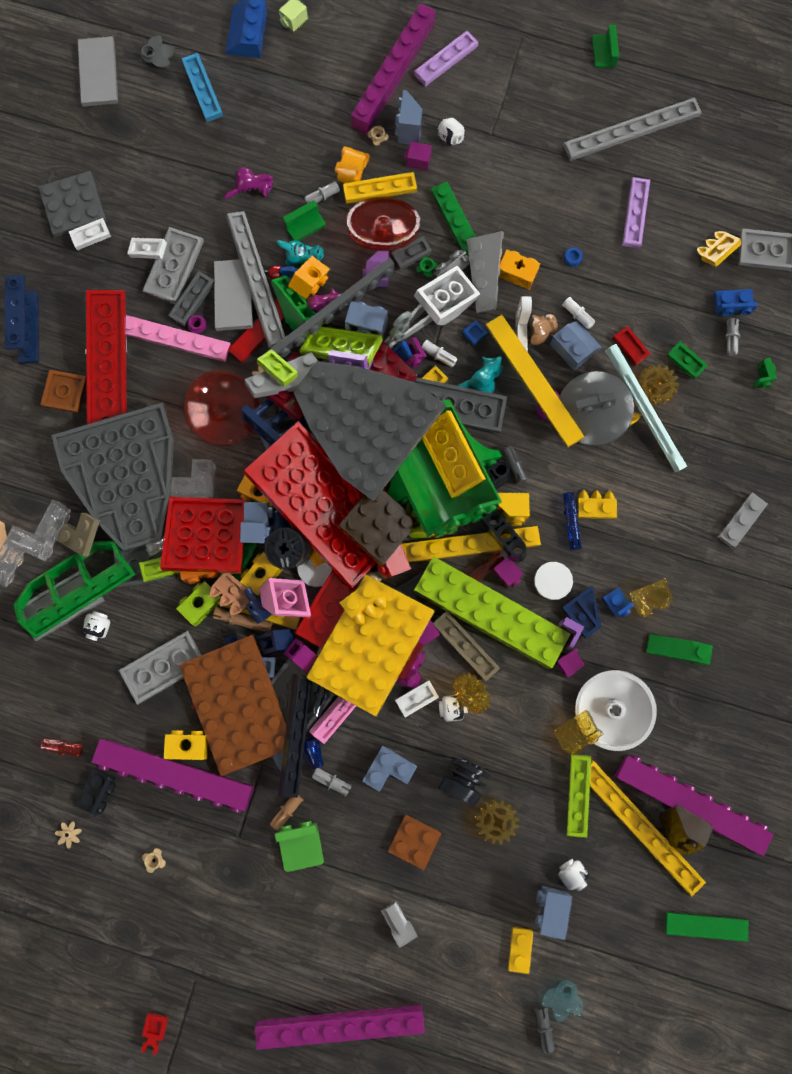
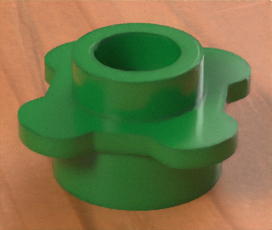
[416,257,438,278]

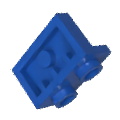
[714,289,758,316]

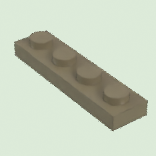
[433,611,500,682]

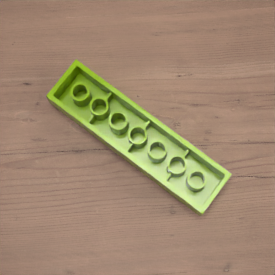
[413,556,570,669]

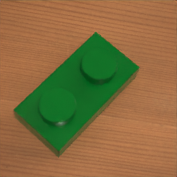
[666,341,708,380]

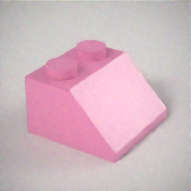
[259,578,311,617]

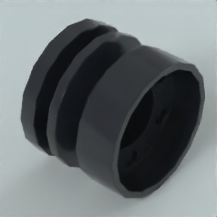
[265,527,314,569]
[438,757,491,807]

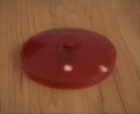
[347,197,420,251]
[183,370,260,446]

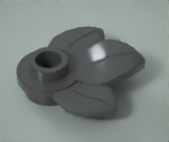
[140,35,175,68]

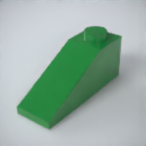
[271,275,316,331]
[646,634,713,666]

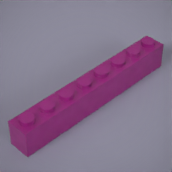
[351,3,436,135]
[92,739,254,813]
[613,754,774,857]
[255,1005,425,1050]

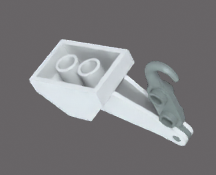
[384,266,480,349]

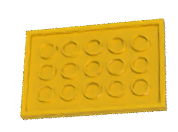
[306,574,434,717]

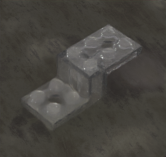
[0,499,71,587]

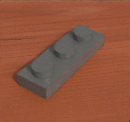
[168,271,214,327]

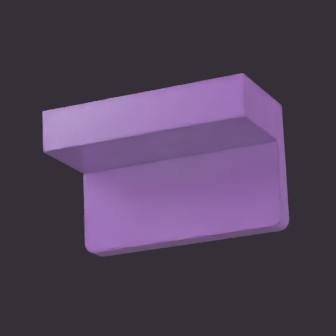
[328,350,373,369]
[558,617,584,650]

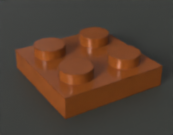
[40,370,87,414]
[388,814,442,870]

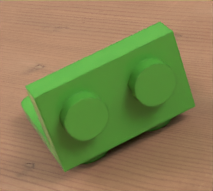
[275,821,324,872]

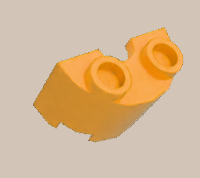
[335,146,370,183]

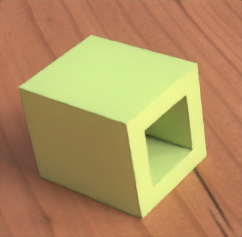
[279,0,308,32]

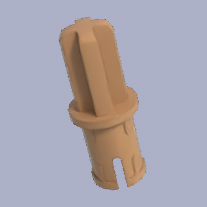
[270,795,303,831]

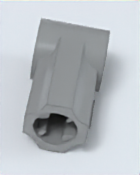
[381,902,418,948]

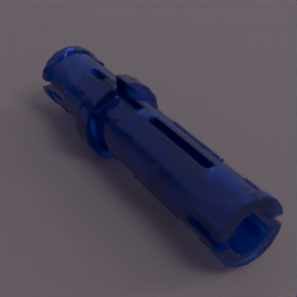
[563,492,582,550]

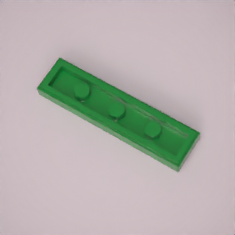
[665,912,749,942]

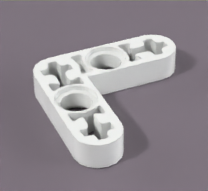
[516,296,532,352]

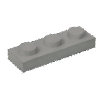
[717,492,768,549]

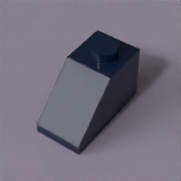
[254,629,294,656]

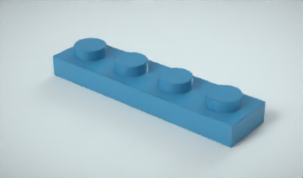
[181,53,223,122]

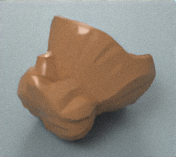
[530,314,558,345]

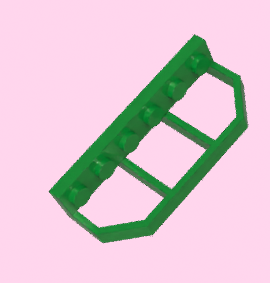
[14,541,136,639]

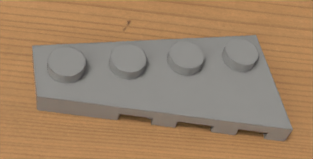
[467,231,504,313]
[245,352,318,398]

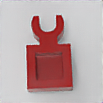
[142,1013,169,1055]

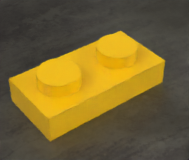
[508,927,533,974]

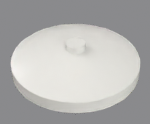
[575,670,657,751]

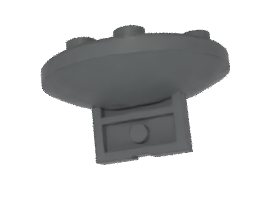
[559,371,634,446]

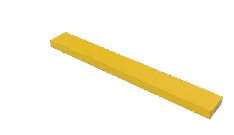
[486,315,585,448]
[590,760,706,896]

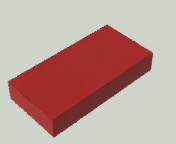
[612,326,650,366]

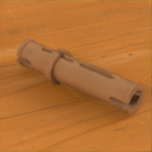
[213,607,273,633]

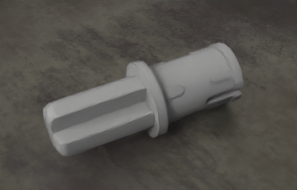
[304,181,340,204]
[725,318,740,356]
[312,768,352,797]

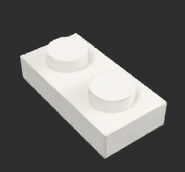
[69,218,111,250]
[127,238,167,259]
[395,681,439,717]

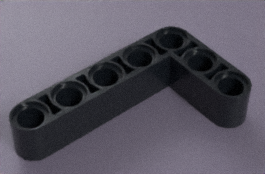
[479,461,527,562]

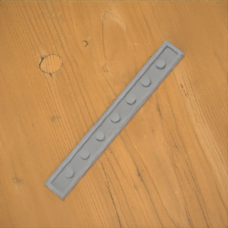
[563,98,702,161]
[226,211,286,348]

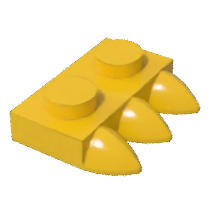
[697,231,741,267]
[577,489,617,519]
[340,579,386,625]

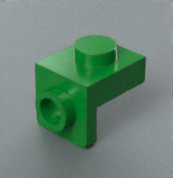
[752,358,777,389]

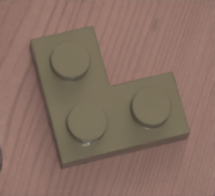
[58,513,100,556]

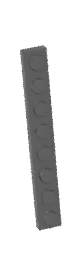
[271,258,394,358]

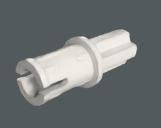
[562,297,595,329]
[422,340,457,367]

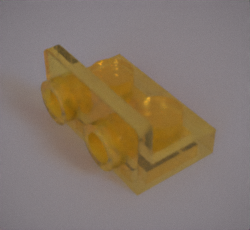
[553,710,604,754]

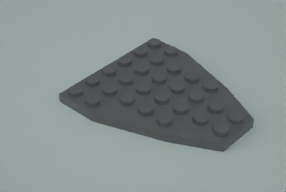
[294,361,446,501]
[51,403,174,552]

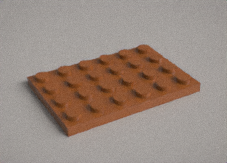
[179,635,287,776]

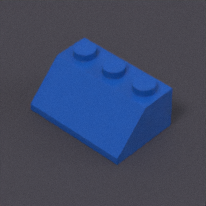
[226,0,268,58]

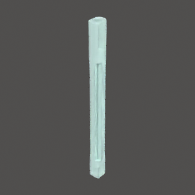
[605,344,687,473]

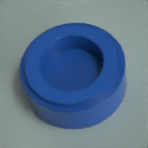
[563,247,583,267]

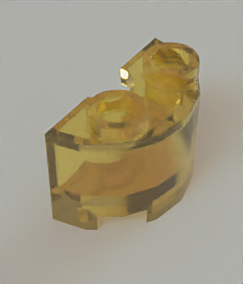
[629,579,674,617]

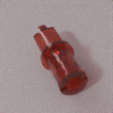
[470,551,505,582]
[41,738,83,757]

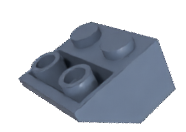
[395,90,423,144]

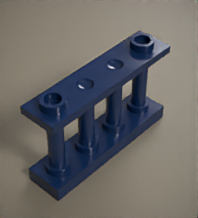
[5,275,39,364]
[241,399,312,446]

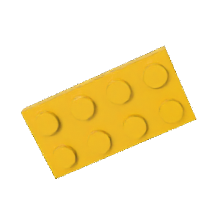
[422,411,485,498]

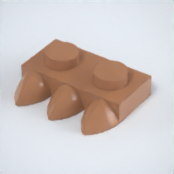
[210,573,249,615]

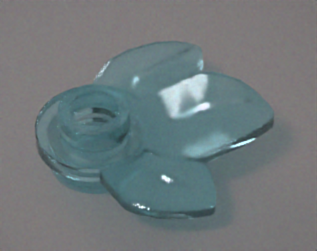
[542,980,584,1023]

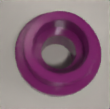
[188,315,207,334]

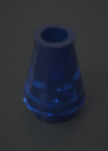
[304,737,324,769]

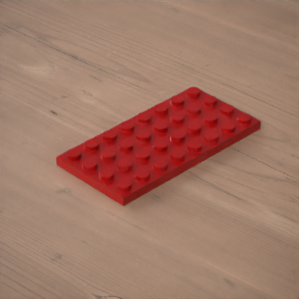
[243,421,377,588]

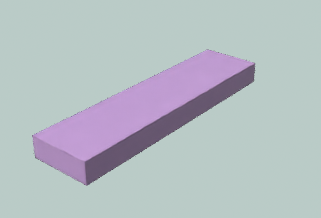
[414,31,478,87]
[622,177,650,249]

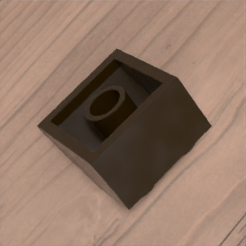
[659,804,713,856]

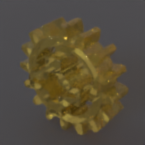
[638,364,679,405]
[452,672,491,715]
[476,799,520,845]

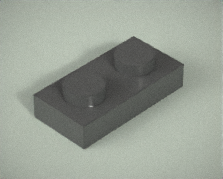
[391,236,432,270]

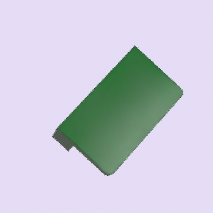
[592,25,619,68]
[283,200,326,241]

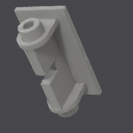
[433,250,470,277]

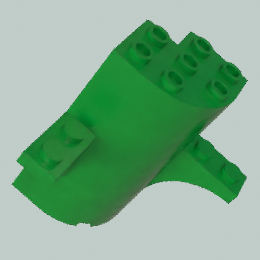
[388,400,502,538]

